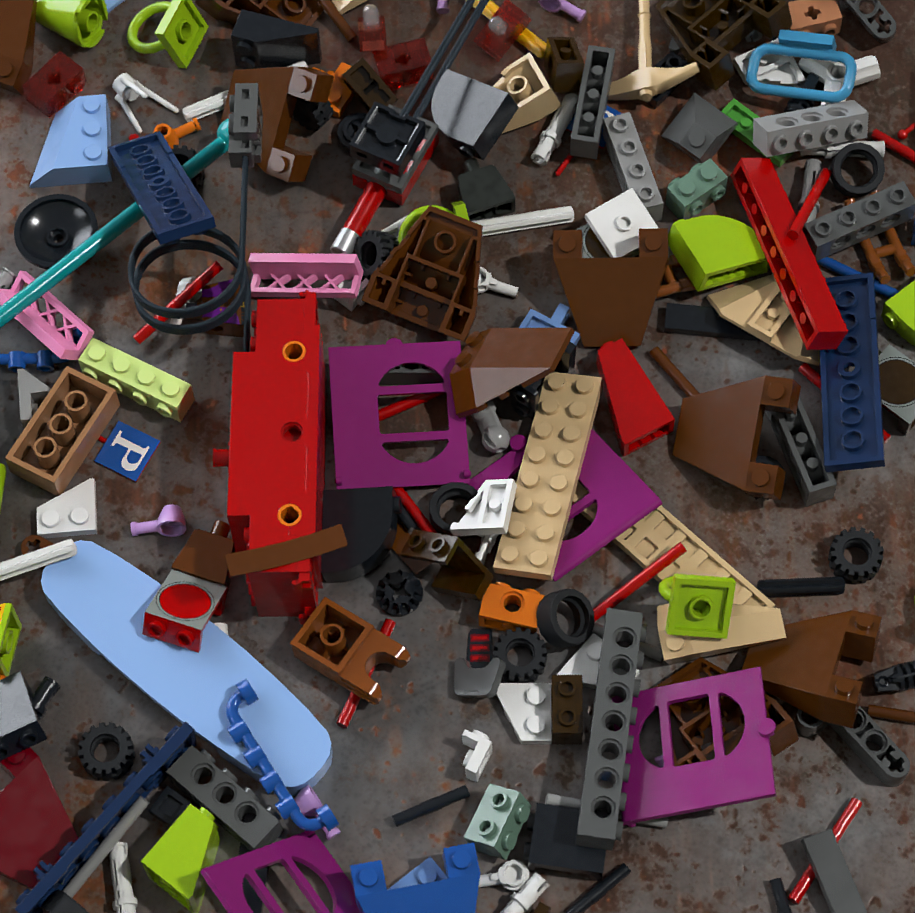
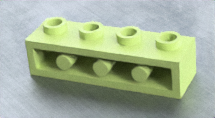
[78,338,195,422]

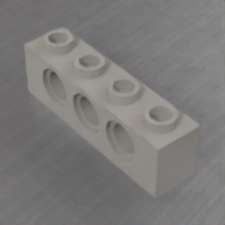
[753,100,869,157]
[602,112,664,222]

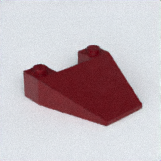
[0,748,79,890]

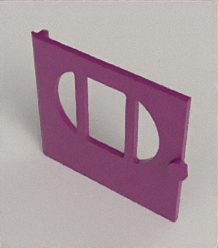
[328,338,471,489]
[466,429,663,582]
[612,667,776,827]
[200,831,360,913]

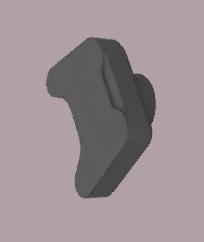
[454,657,506,699]

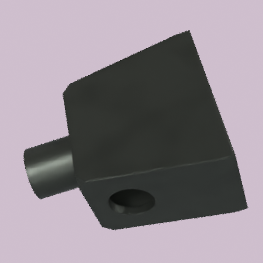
[457,158,515,221]

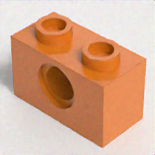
[478,582,545,634]

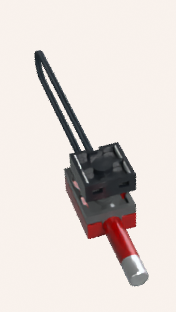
[330,0,489,254]

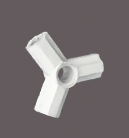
[798,55,881,106]

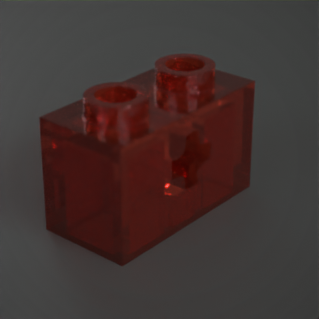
[372,38,433,90]
[22,51,87,118]

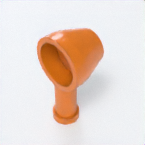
[153,117,201,149]

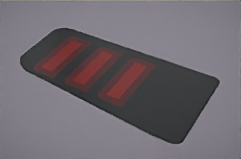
[466,628,493,668]

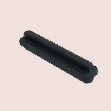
[757,577,845,597]

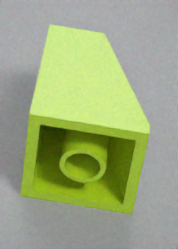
[141,804,220,913]

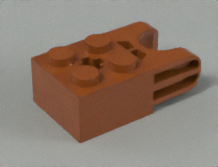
[290,597,411,705]

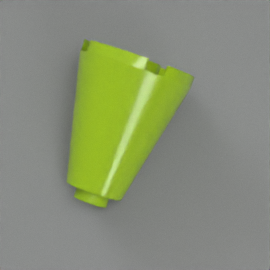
[36,0,108,48]

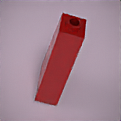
[596,338,675,457]

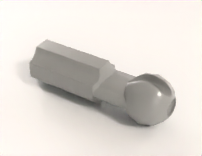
[471,400,510,453]

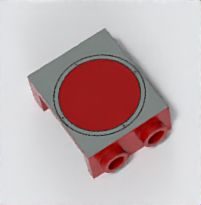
[142,569,227,653]

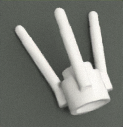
[112,73,179,133]

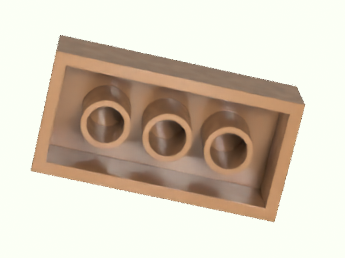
[5,366,120,496]

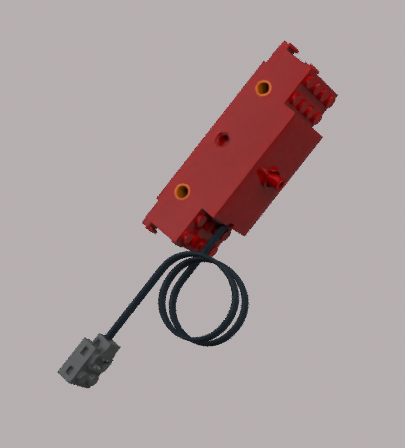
[128,83,327,625]

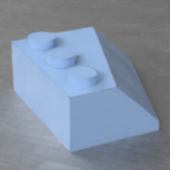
[30,94,112,188]

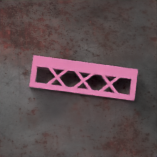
[248,253,364,298]
[0,270,94,360]

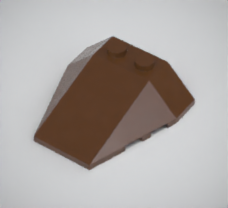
[361,205,483,342]
[449,328,575,418]

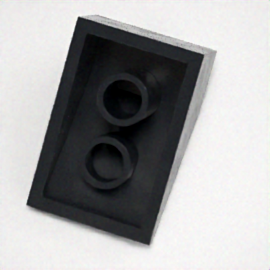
[231,9,322,69]

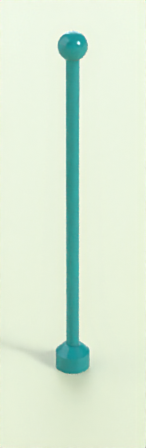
[0,118,229,328]

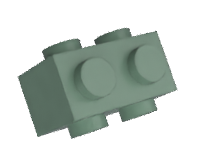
[665,158,728,220]
[463,783,532,860]

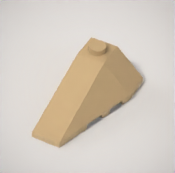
[492,52,562,134]
[657,603,787,665]

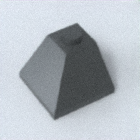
[661,93,738,164]

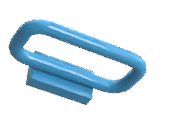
[746,29,857,103]

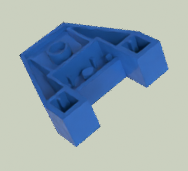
[350,842,480,913]

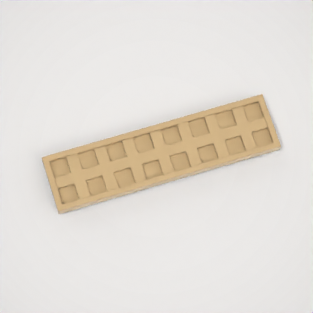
[493,372,603,581]
[572,481,775,608]

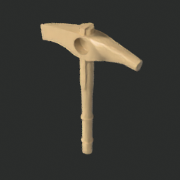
[608,0,700,102]

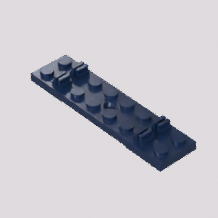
[108,131,216,245]
[820,272,885,473]
[15,721,197,913]

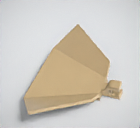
[707,274,820,366]

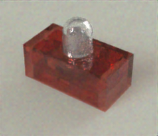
[473,0,532,62]
[358,4,387,52]

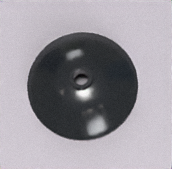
[14,194,98,269]

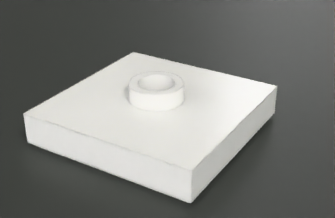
[584,188,658,258]

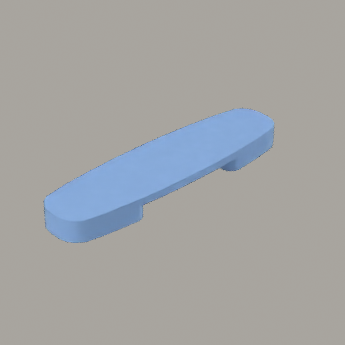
[41,540,333,796]

